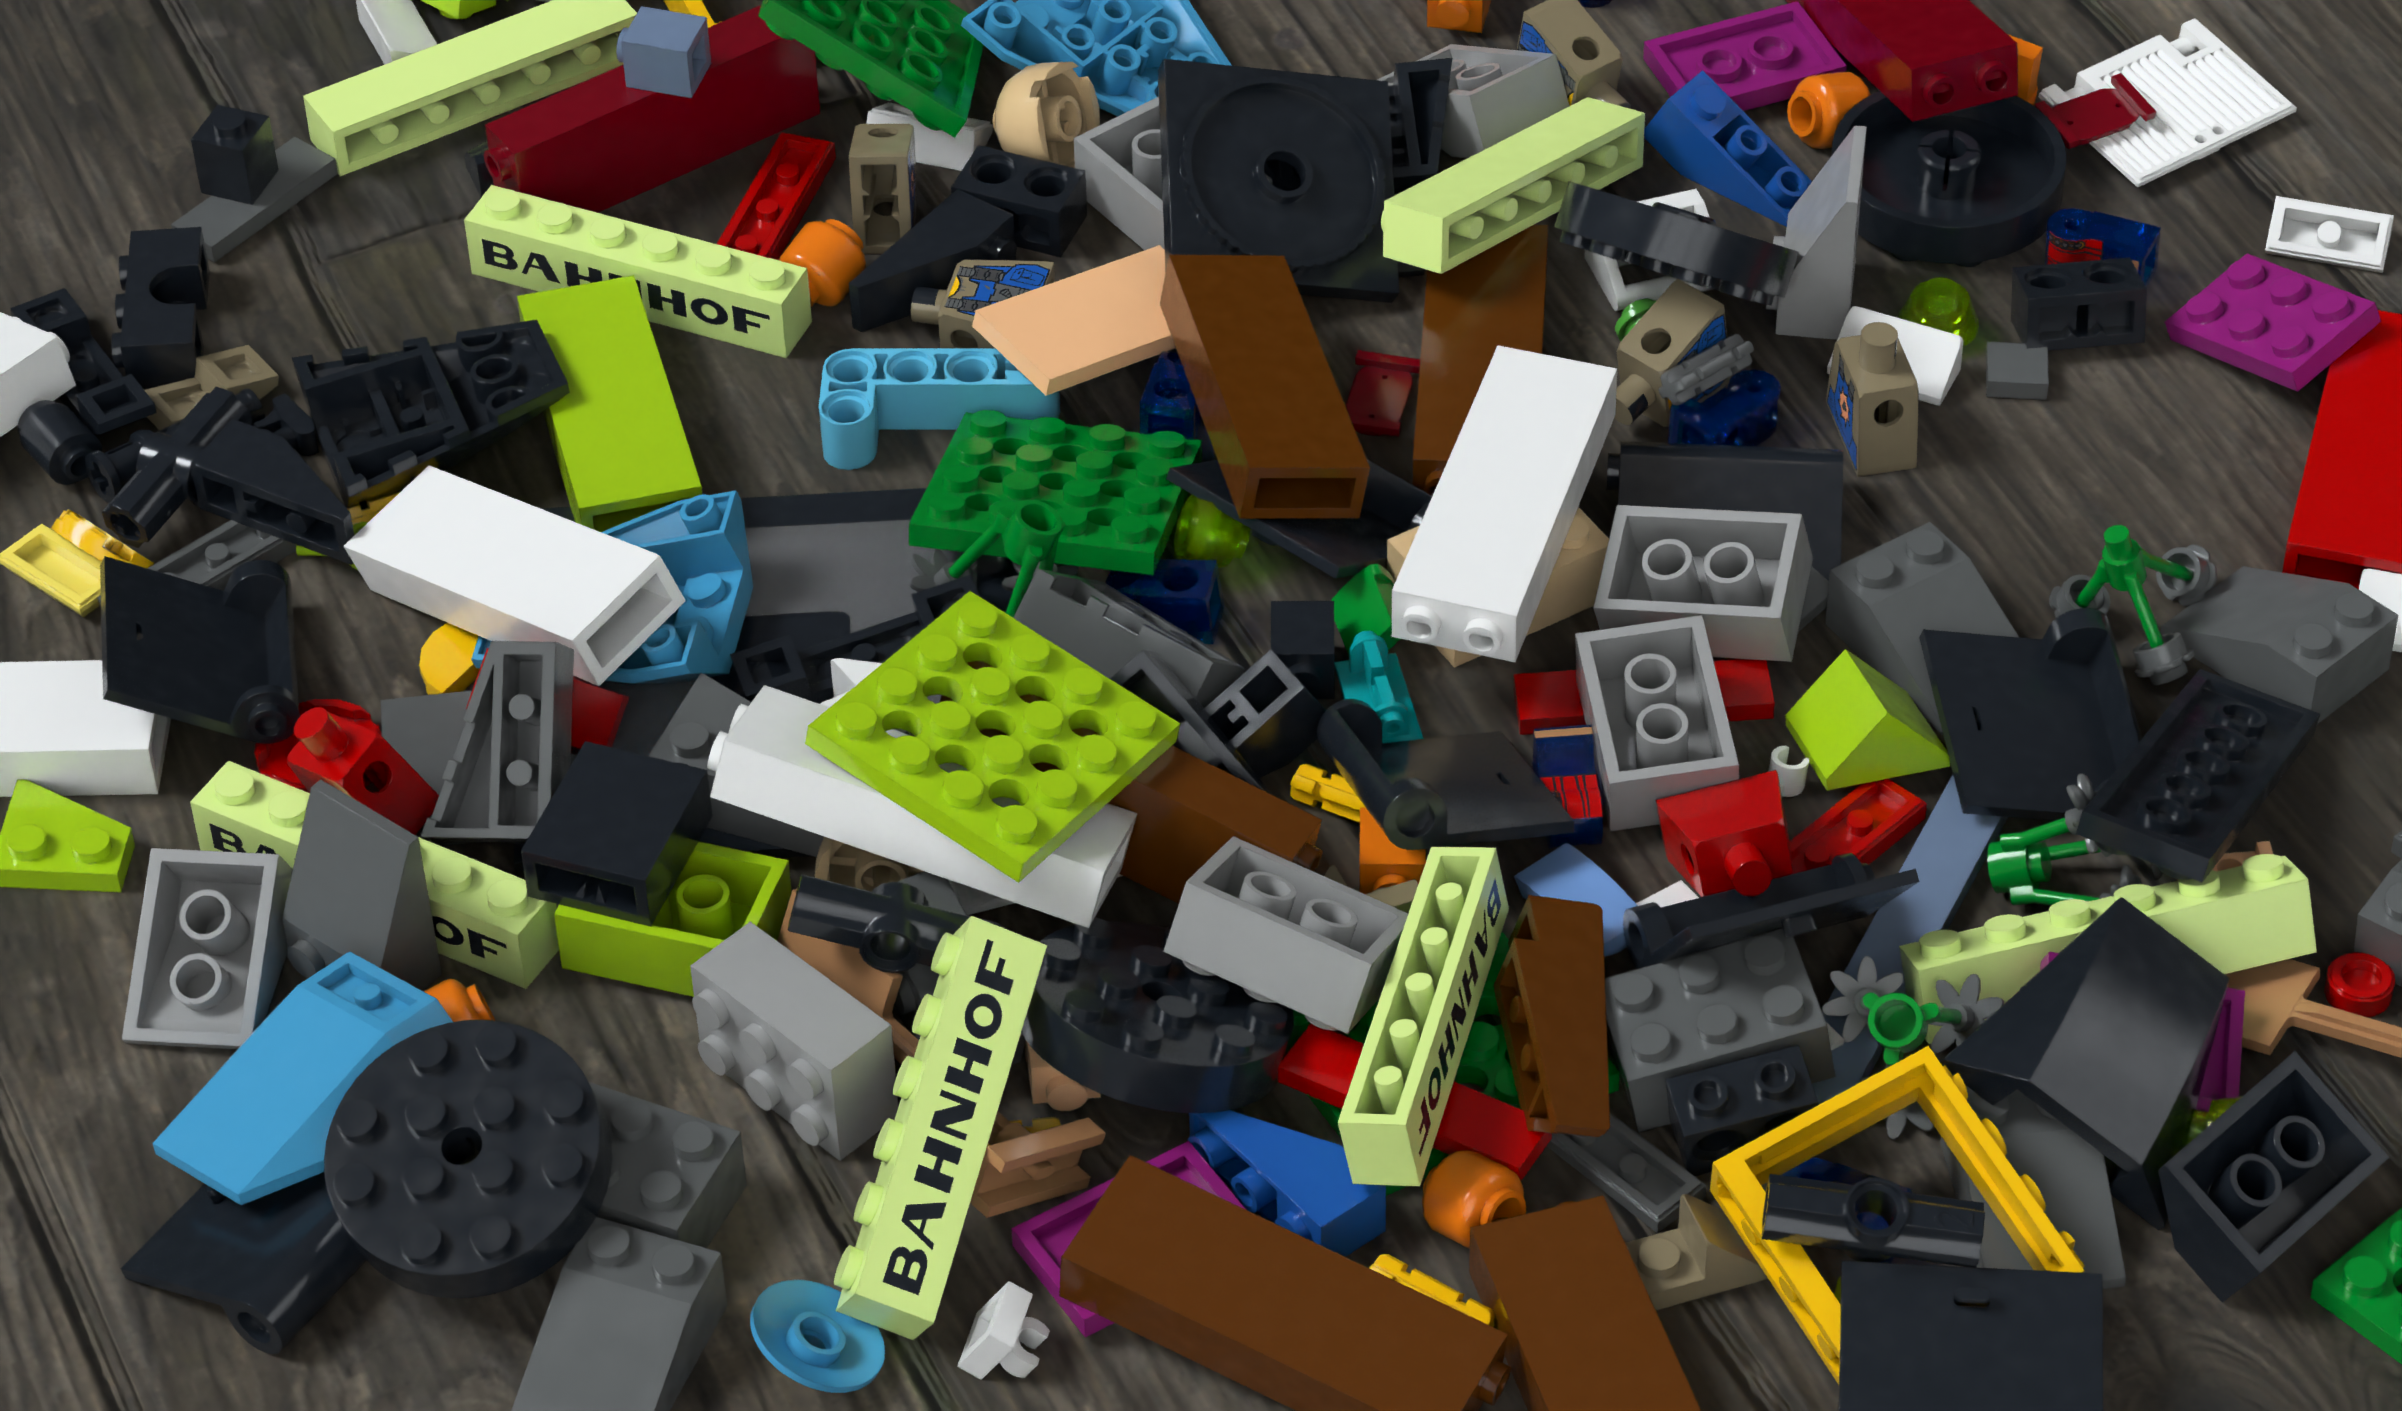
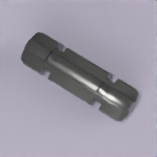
[1658,334,1754,405]

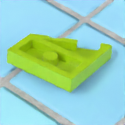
[0,779,135,892]

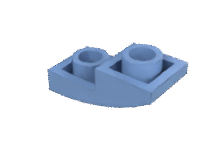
[1514,843,1638,957]

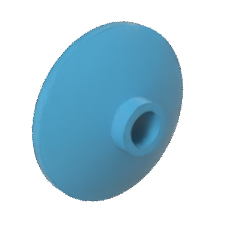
[750,1280,885,1393]

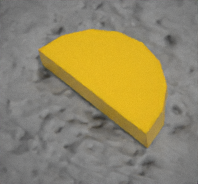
[51,509,154,568]
[419,623,480,695]

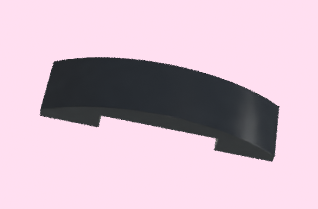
[10,288,157,435]
[730,575,980,704]

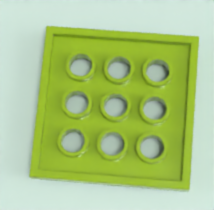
[805,591,1180,883]

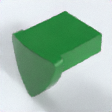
[1331,564,1400,655]

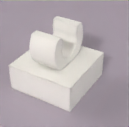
[957,1281,1050,1380]

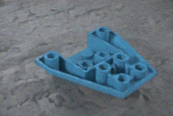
[961,0,1232,117]
[471,490,753,683]
[152,951,453,1205]

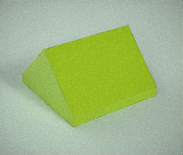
[1785,649,1950,791]

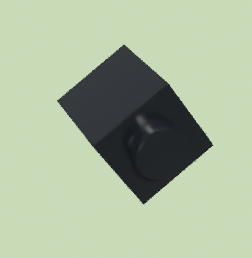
[191,105,279,205]
[1271,601,1335,699]

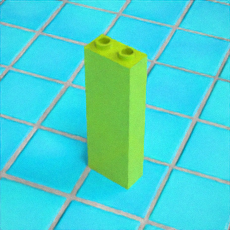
[517,275,702,532]

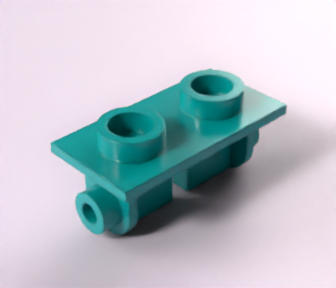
[1334,631,1424,743]

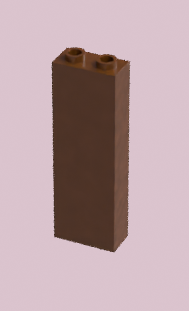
[1413,225,1549,496]
[1160,254,1370,519]
[940,661,1323,904]
[1059,1155,1511,1411]
[1469,1195,1701,1411]

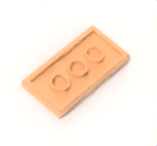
[972,245,1176,396]

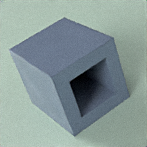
[616,6,711,98]

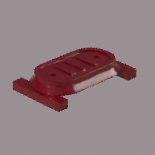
[2034,73,2156,149]
[1345,350,1420,437]

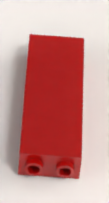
[2282,310,2402,590]

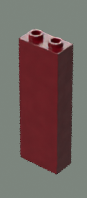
[1785,0,2018,122]
[484,5,820,213]

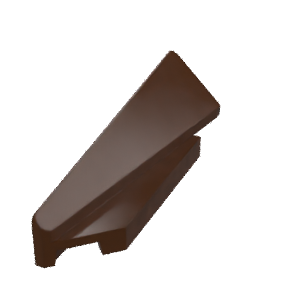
[1493,895,1610,1137]

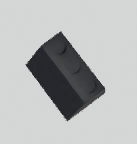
[2158,1051,2389,1302]

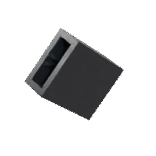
[521,741,713,927]

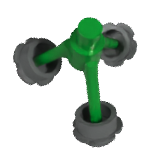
[2049,525,2217,685]

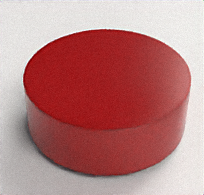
[2324,952,2395,1017]

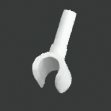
[1768,746,1809,797]

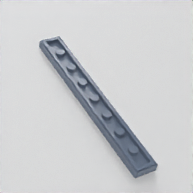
[1812,775,2008,1104]

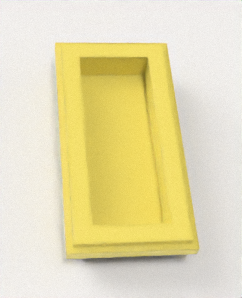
[0,524,102,618]

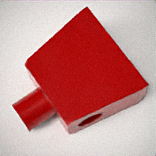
[287,707,439,835]
[1655,770,1793,897]

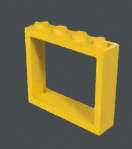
[1710,1046,2085,1385]

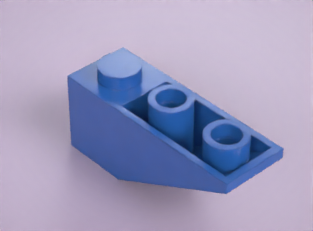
[1644,70,1812,227]
[1188,1110,1386,1257]

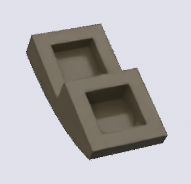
[145,345,279,430]

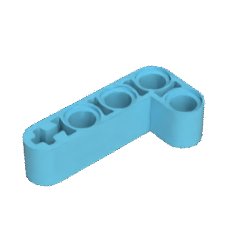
[819,348,1060,470]

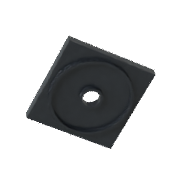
[1158,59,1399,303]

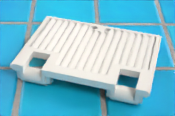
[2038,18,2297,188]

